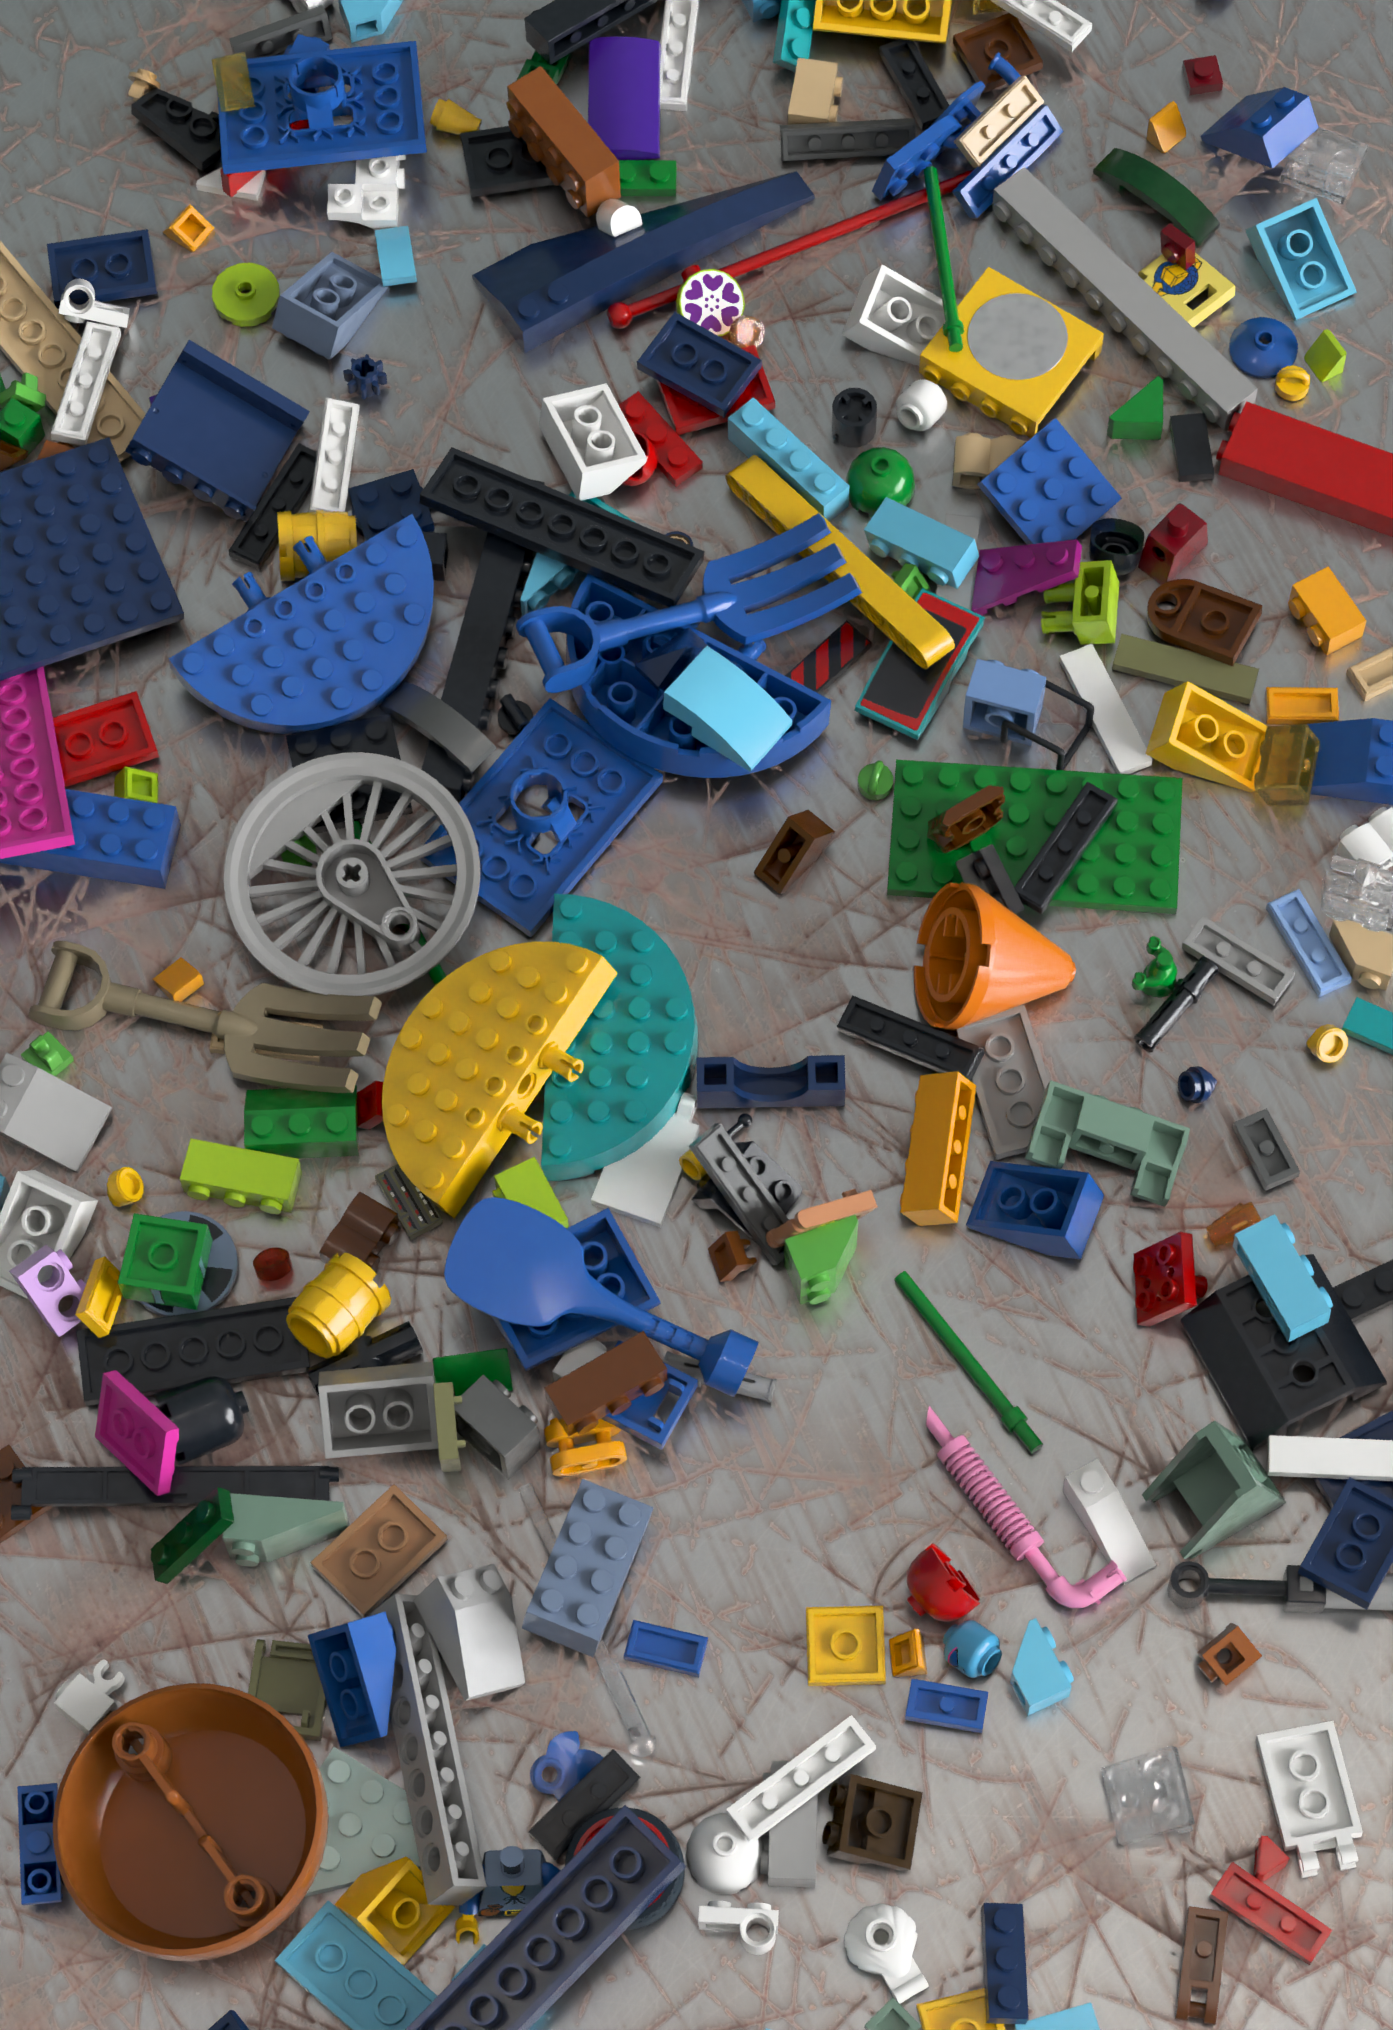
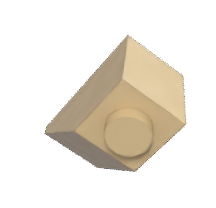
[1329,914,1393,991]

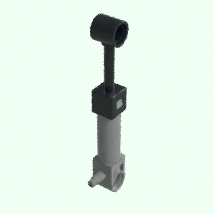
[1167,1561,1393,1613]

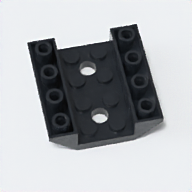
[1180,1254,1387,1451]

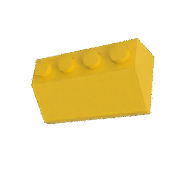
[813,0,952,44]

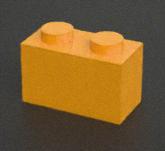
[1288,566,1367,656]

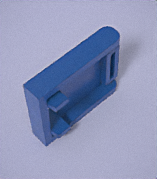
[601,1340,698,1450]

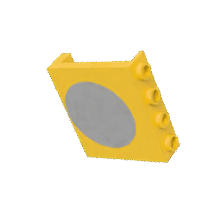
[919,267,1104,438]

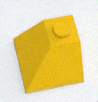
[334,1857,455,1966]

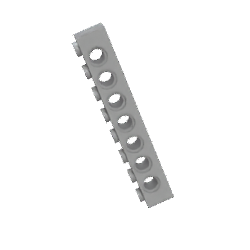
[371,1594,487,1905]

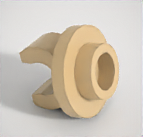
[128,68,161,102]

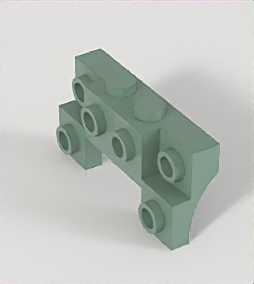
[1025,1080,1190,1207]

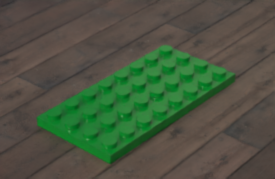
[887,759,1183,914]

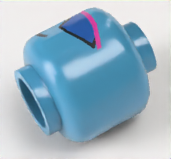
[943,1620,1002,1678]

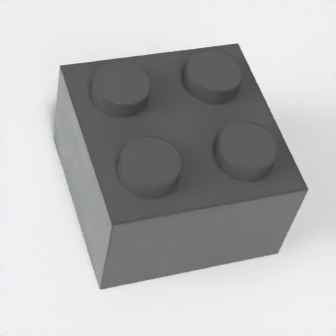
[454,1375,541,1480]

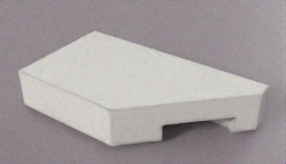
[196,167,266,201]

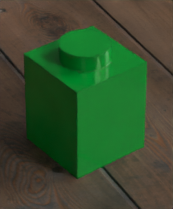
[0,398,45,461]

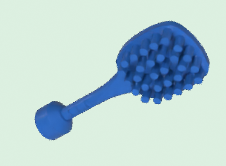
[444,1197,759,1397]

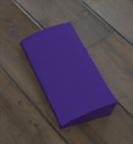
[588,36,661,160]

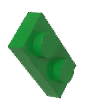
[619,160,677,197]

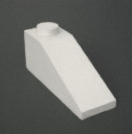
[1062,1458,1156,1586]

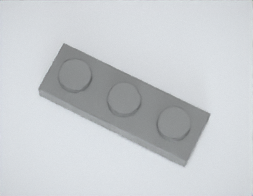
[1182,915,1295,1006]

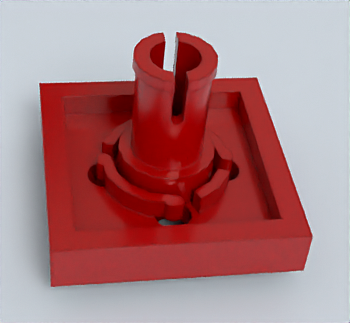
[1133,1231,1208,1327]

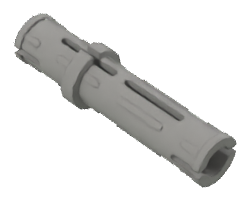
[664,1351,777,1403]

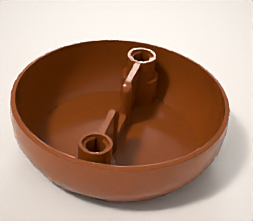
[53,1683,329,1962]

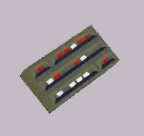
[375,1164,443,1241]

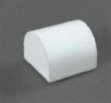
[596,199,643,237]

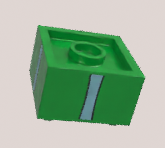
[118,1213,213,1310]

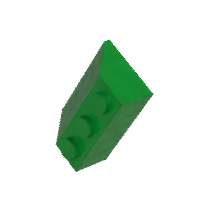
[244,1085,359,1159]

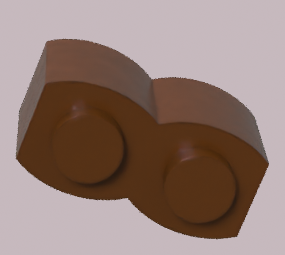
[319,1192,401,1271]

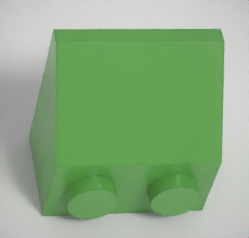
[784,1215,858,1305]

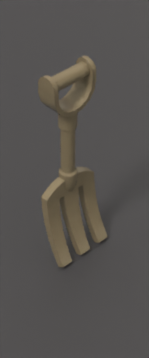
[28,941,382,1093]

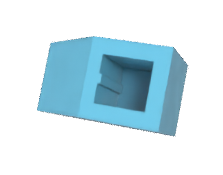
[338,0,403,43]
[1010,1618,1074,1716]

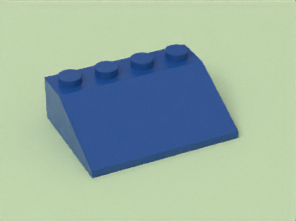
[491,1208,661,1371]

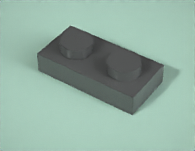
[1232,1108,1300,1191]

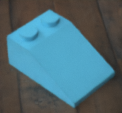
[1245,198,1357,320]

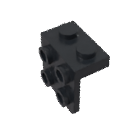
[691,1141,802,1243]

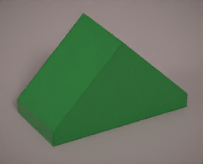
[1107,376,1163,440]

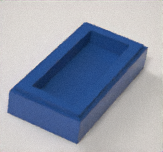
[624,1620,708,1677]

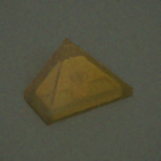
[211,52,255,112]

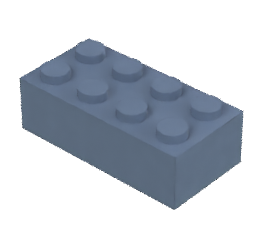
[522,1479,654,1657]

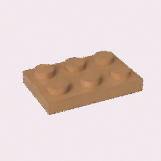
[310,1484,448,1618]

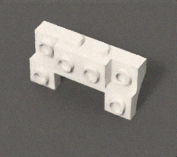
[327,115,406,230]

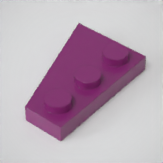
[971,539,1082,615]

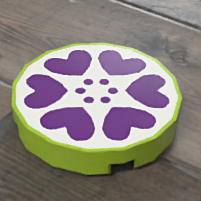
[676,269,745,337]

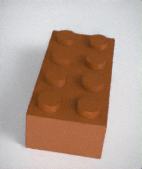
[506,66,621,218]

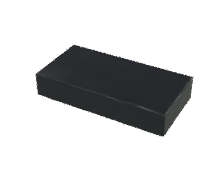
[1169,413,1214,482]

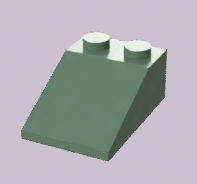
[222,1493,350,1567]

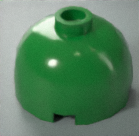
[846,447,915,518]

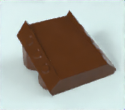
[927,785,1005,853]

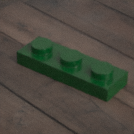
[151,1487,234,1584]

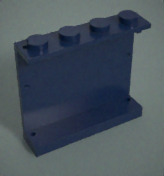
[125,340,310,522]

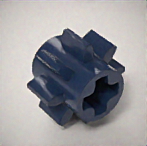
[343,354,387,400]

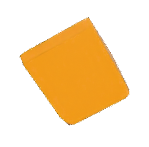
[1147,101,1186,153]
[163,204,214,252]
[153,957,204,1002]

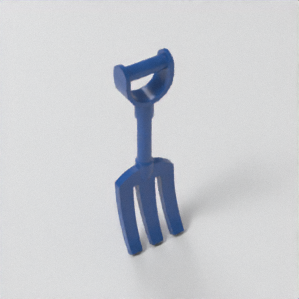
[516,513,862,693]

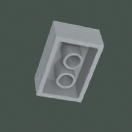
[318,1362,438,1459]

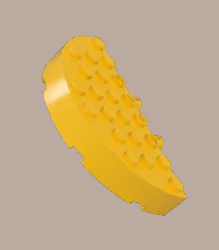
[382,941,617,1219]

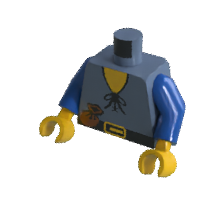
[455,1846,561,1944]

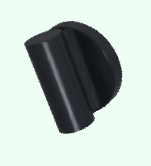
[497,694,533,734]

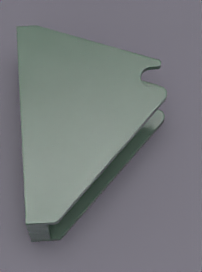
[1142,1420,1286,1560]

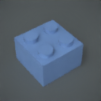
[963,659,1046,746]

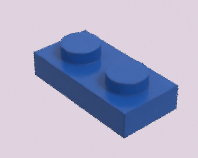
[905,1679,989,1733]

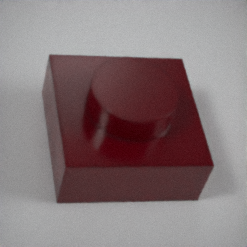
[1182,55,1223,96]
[1160,223,1195,270]

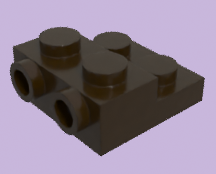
[822,1774,922,1872]

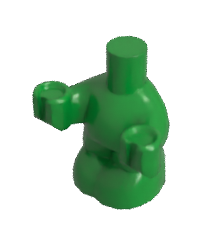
[1132,936,1178,998]

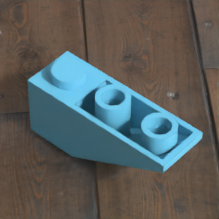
[520,553,580,616]

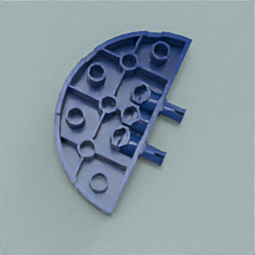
[169,514,434,734]
[566,574,831,778]

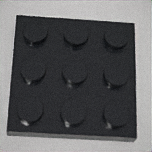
[286,714,413,834]

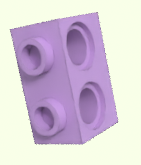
[9,1245,86,1337]

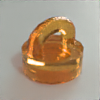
[728,315,765,348]

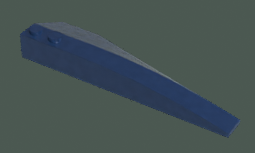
[472,171,815,353]

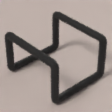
[1000,680,1094,770]

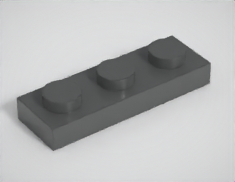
[229,5,333,60]

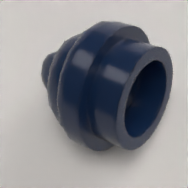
[1178,1066,1217,1103]

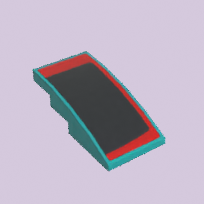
[854,588,985,740]

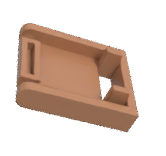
[766,1189,878,1248]

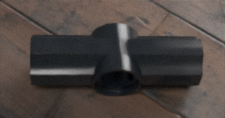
[306,1321,423,1397]

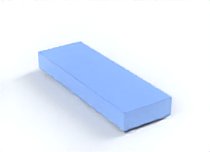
[1266,889,1352,998]

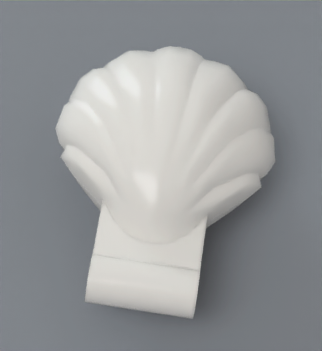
[844,1903,929,2004]

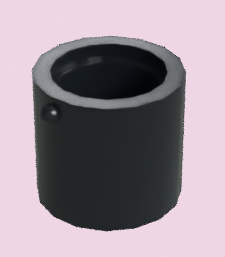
[832,388,877,448]

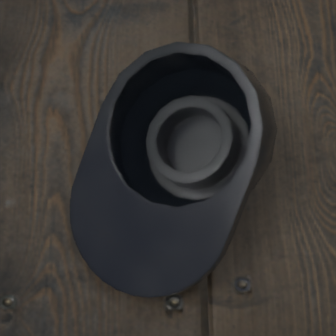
[1089,518,1144,576]

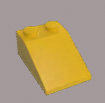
[1145,681,1274,793]

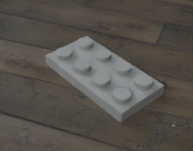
[954,1005,1050,1160]

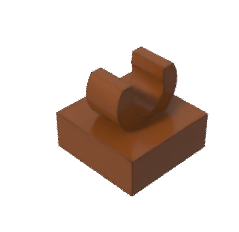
[708,1231,757,1282]

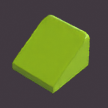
[1304,329,1347,382]
[114,766,158,803]

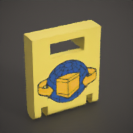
[1138,252,1235,328]

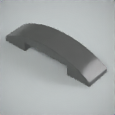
[379,682,497,773]

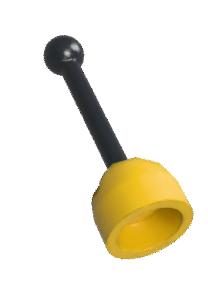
[679,1113,752,1180]

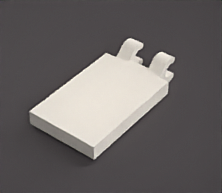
[591,1092,699,1228]
[1256,1721,1363,1878]

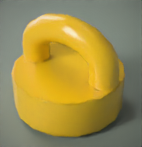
[1275,365,1310,401]
[1306,1024,1348,1063]
[107,1167,144,1207]

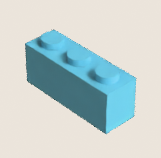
[864,497,979,589]
[1233,1214,1333,1342]

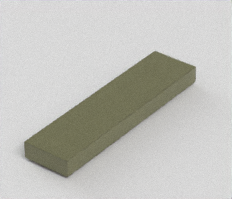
[1112,634,1259,705]

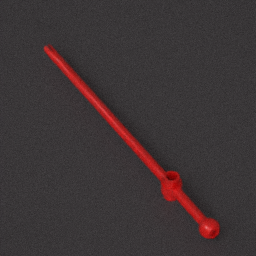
[607,170,973,329]

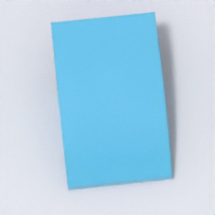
[663,646,793,772]

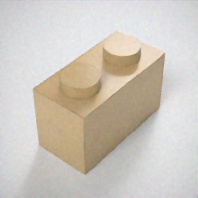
[788,58,843,125]

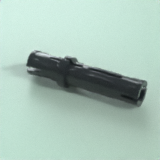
[1134,956,1219,1052]

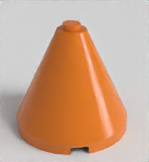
[914,882,1076,1030]

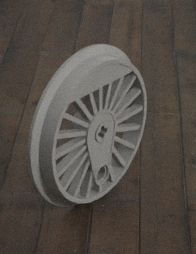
[224,752,480,996]

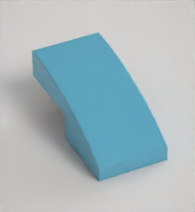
[375,226,417,287]

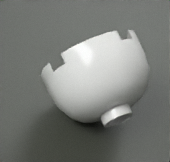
[686,1813,764,1895]

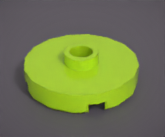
[212,263,280,327]

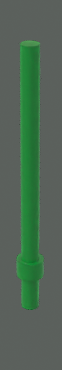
[894,1271,1043,1453]

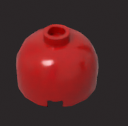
[907,1543,980,1622]

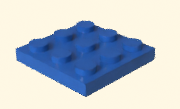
[977,418,1122,545]

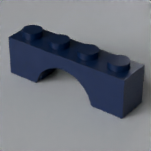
[696,1055,846,1108]

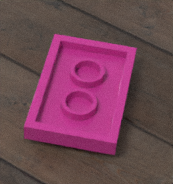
[95,1370,179,1496]

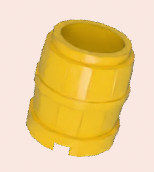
[277,510,357,581]
[286,1253,391,1358]

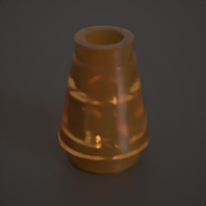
[1205,1201,1261,1247]

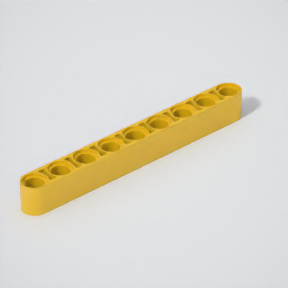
[725,455,955,670]

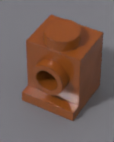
[1197,1623,1262,1686]

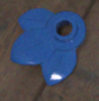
[530,1731,603,1801]

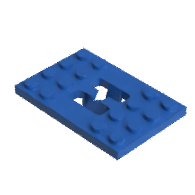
[215,41,427,174]
[419,698,663,937]

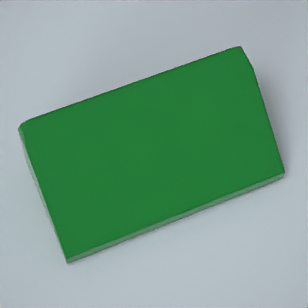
[432,1348,513,1396]

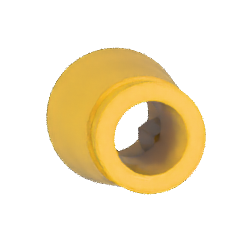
[430,99,482,135]

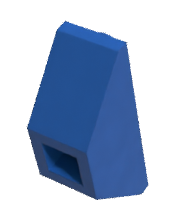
[17,1783,65,1905]

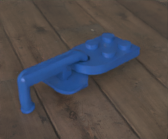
[872,52,1021,201]

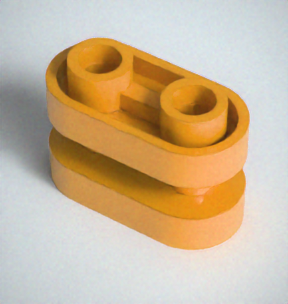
[543,1417,627,1477]

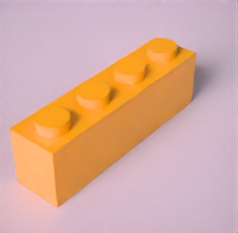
[900,1071,976,1226]

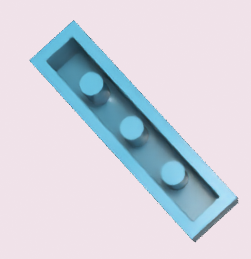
[728,397,849,522]

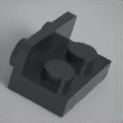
[955,844,1025,914]

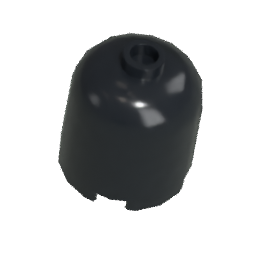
[153,1376,249,1465]

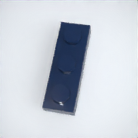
[981,1903,1029,2024]

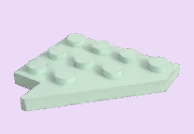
[304,1747,421,1897]

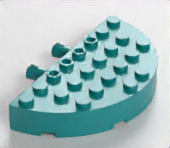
[541,894,698,1181]

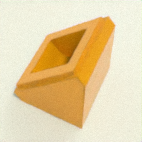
[889,1629,927,1677]

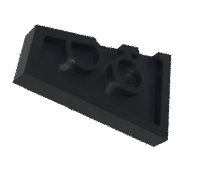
[131,87,221,171]

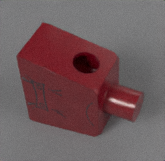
[1138,503,1208,585]

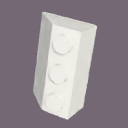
[539,383,647,501]

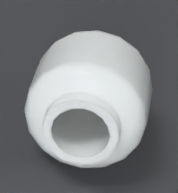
[896,379,947,431]

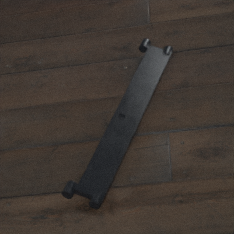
[11,1466,339,1520]

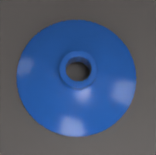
[1229,317,1298,379]

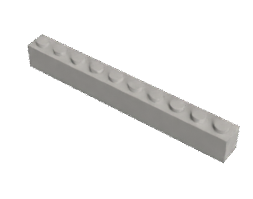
[992,167,1257,430]

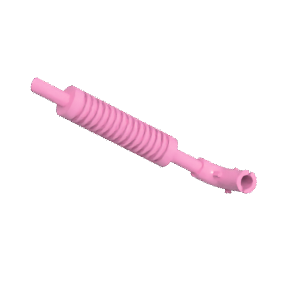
[926,1406,1127,1608]

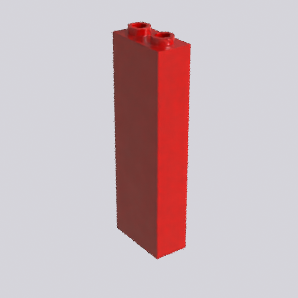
[1216,401,1393,537]

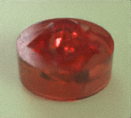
[253,1247,292,1281]

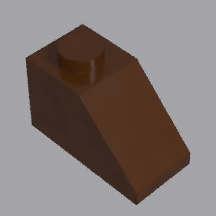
[753,809,835,894]

